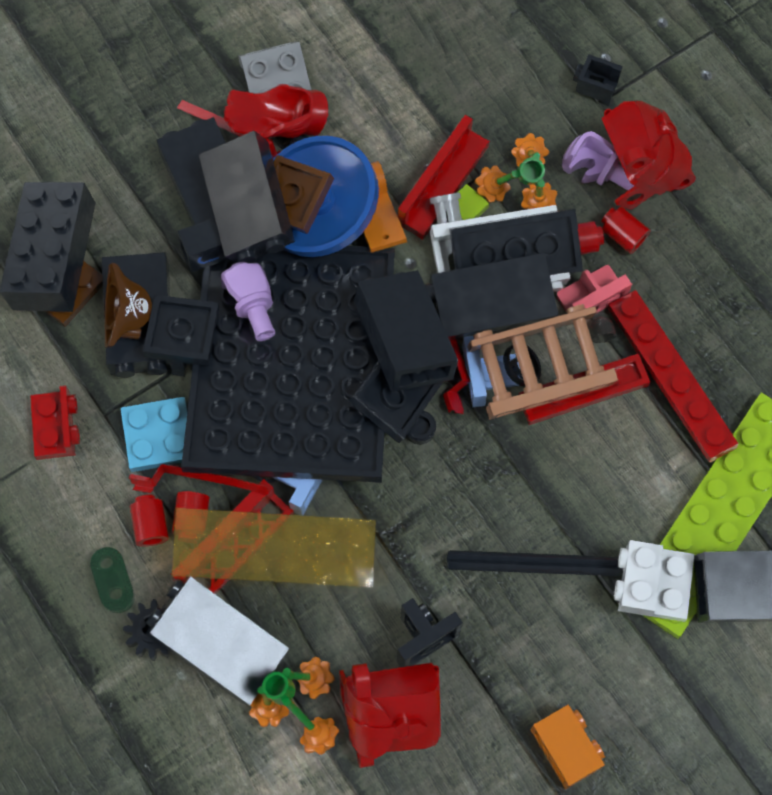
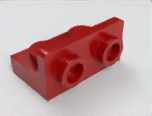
[30,385,80,460]

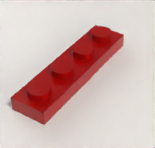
[518,353,650,425]

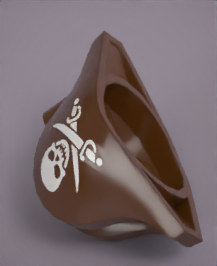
[105,263,152,348]

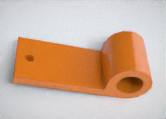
[363,161,407,253]

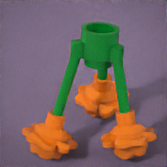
[475,133,558,209]
[249,657,339,755]

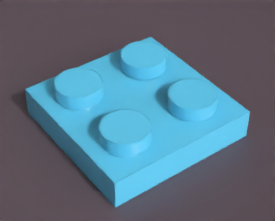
[121,397,187,472]

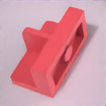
[556,265,632,314]

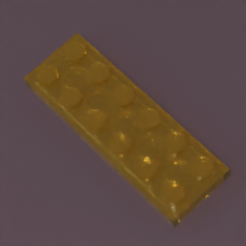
[171,508,376,587]

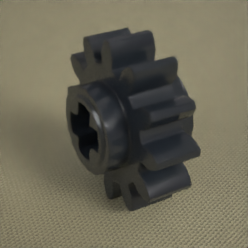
[123,599,170,661]

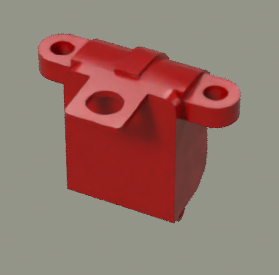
[601,100,696,210]
[339,663,441,768]

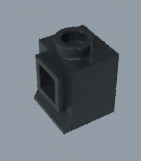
[573,54,623,106]

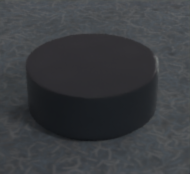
[406,411,436,445]

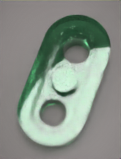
[90,547,135,613]

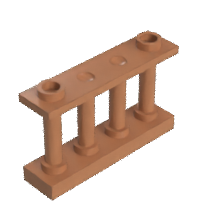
[467,304,618,420]

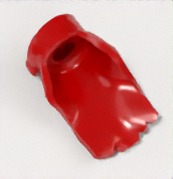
[224,84,329,139]

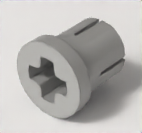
[430,192,462,224]

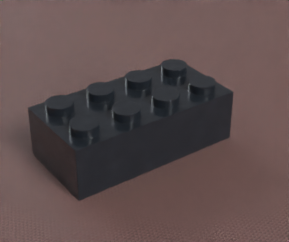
[0,182,96,312]

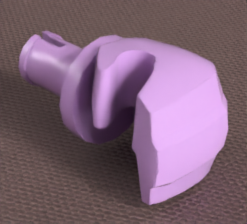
[562,131,634,190]
[221,262,275,341]

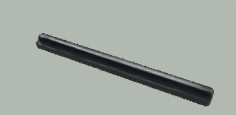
[446,550,623,576]

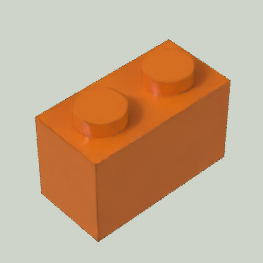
[530,704,605,790]

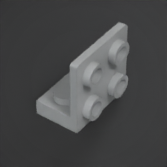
[238,41,311,93]

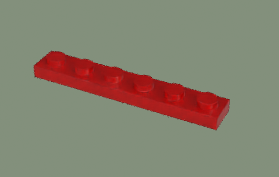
[608,290,739,463]

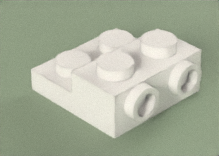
[614,540,694,622]

